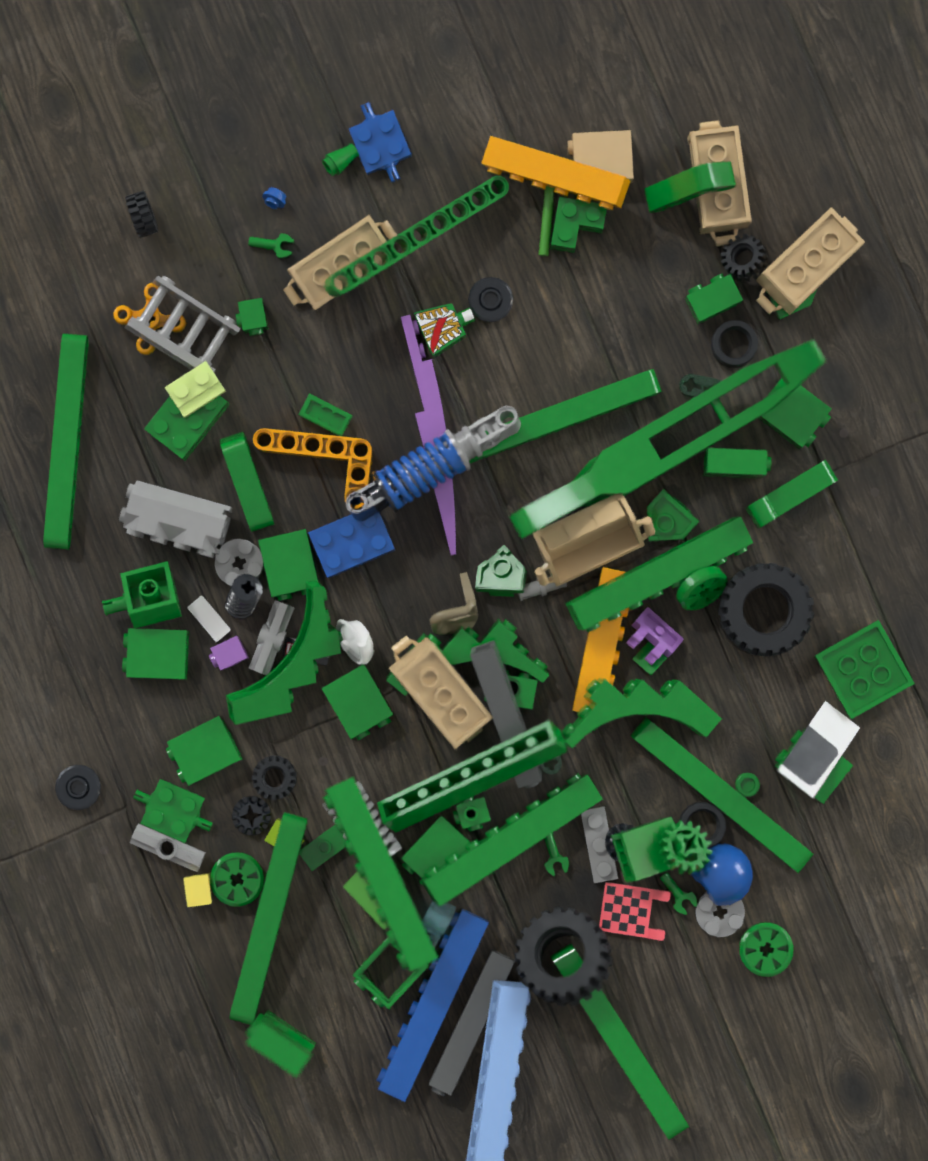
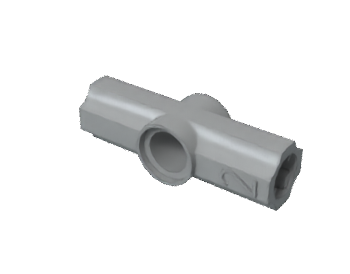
[249,600,295,675]
[130,823,206,872]

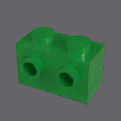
[685,273,743,325]

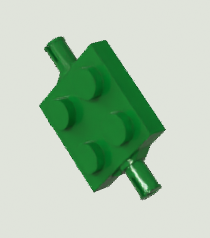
[133,779,213,843]

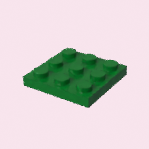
[814,620,915,719]

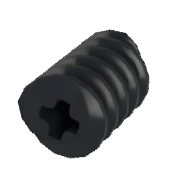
[225,574,262,619]

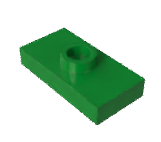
[298,393,353,436]
[299,825,347,871]

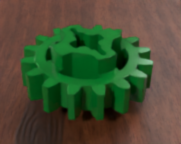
[658,821,712,875]

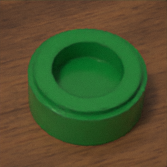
[735,772,760,797]

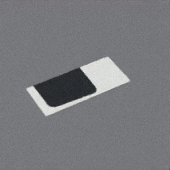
[778,701,860,798]

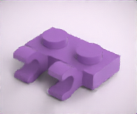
[626,607,684,665]

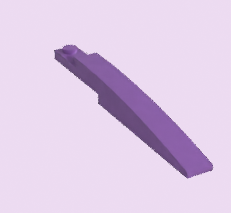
[401,315,456,556]

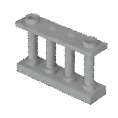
[124,276,241,372]

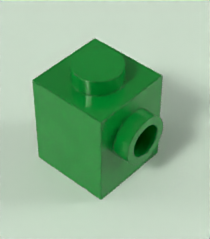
[236,298,269,336]

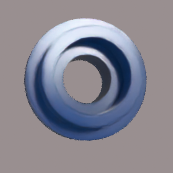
[262,187,286,209]

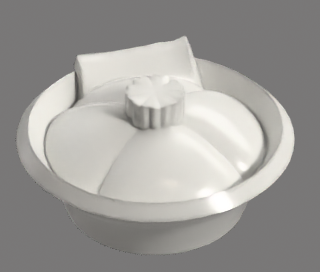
[336,619,374,665]

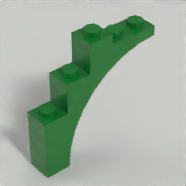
[226,580,343,725]
[386,618,549,696]
[562,678,722,748]

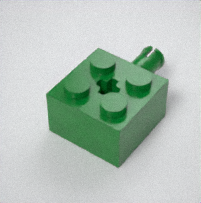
[102,561,182,629]

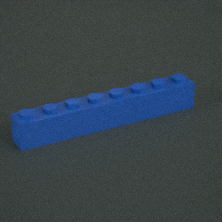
[376,909,489,1102]

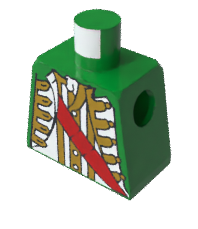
[414,303,475,358]

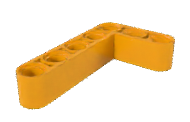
[253,428,372,510]

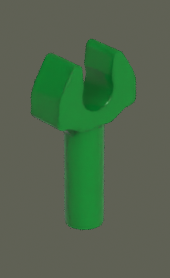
[248,233,294,259]
[544,833,569,876]
[660,872,697,915]

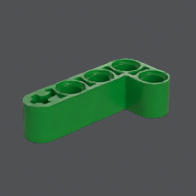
[644,162,737,213]
[220,432,274,532]
[745,460,838,529]

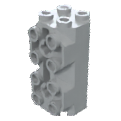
[119,480,232,558]

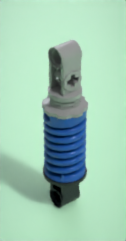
[346,406,521,521]

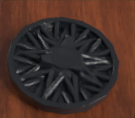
[468,277,513,322]
[55,765,101,810]

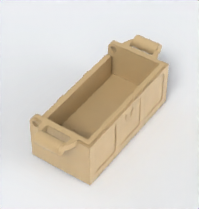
[687,120,752,246]
[756,207,865,315]
[283,215,397,310]
[533,494,655,587]
[389,636,493,749]

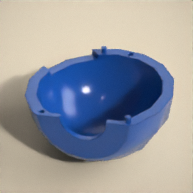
[691,843,753,906]

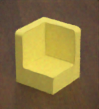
[184,873,212,907]

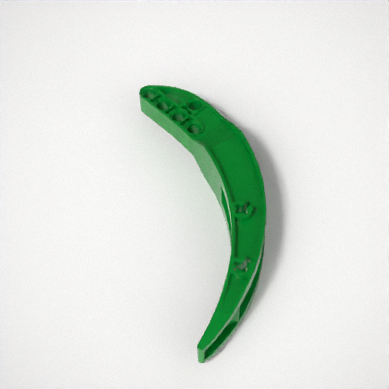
[509,340,826,538]

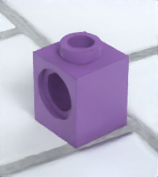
[209,636,249,671]

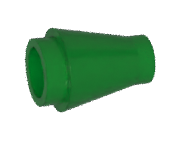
[322,144,359,176]

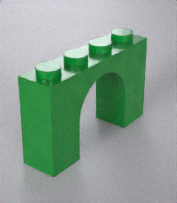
[246,1010,316,1077]

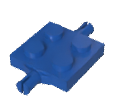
[349,103,412,182]

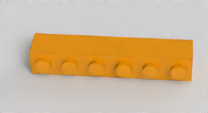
[481,136,630,210]
[572,567,629,712]

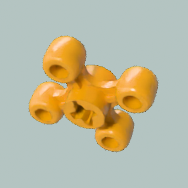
[113,283,186,355]

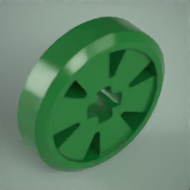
[676,566,727,611]
[210,852,264,907]
[739,922,794,977]

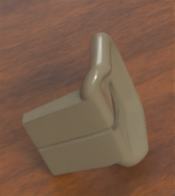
[430,572,478,635]

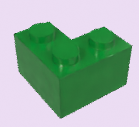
[550,197,607,253]

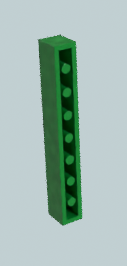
[565,517,753,632]
[377,721,568,833]
[420,773,603,907]
[323,777,438,971]

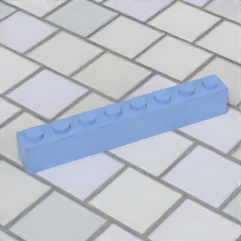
[466,980,530,1161]

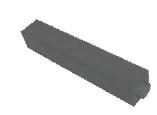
[470,640,542,788]
[429,949,515,1096]

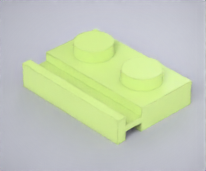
[165,361,226,418]

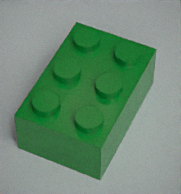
[144,396,230,461]

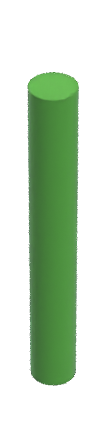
[539,186,555,256]

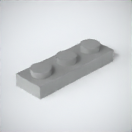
[581,806,618,883]

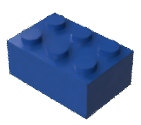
[308,512,396,579]

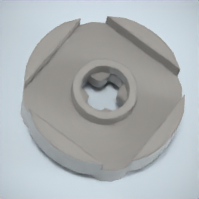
[215,539,264,586]
[695,891,745,937]

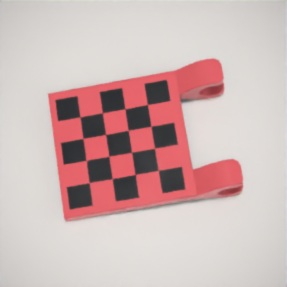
[599,882,671,941]

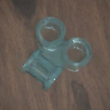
[422,900,456,948]

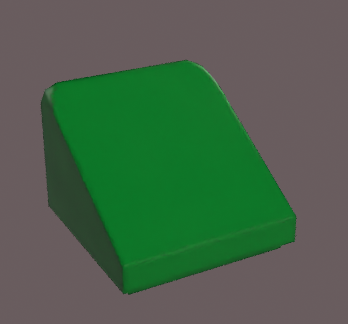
[632,642,667,676]

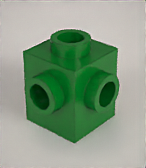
[453,796,491,832]

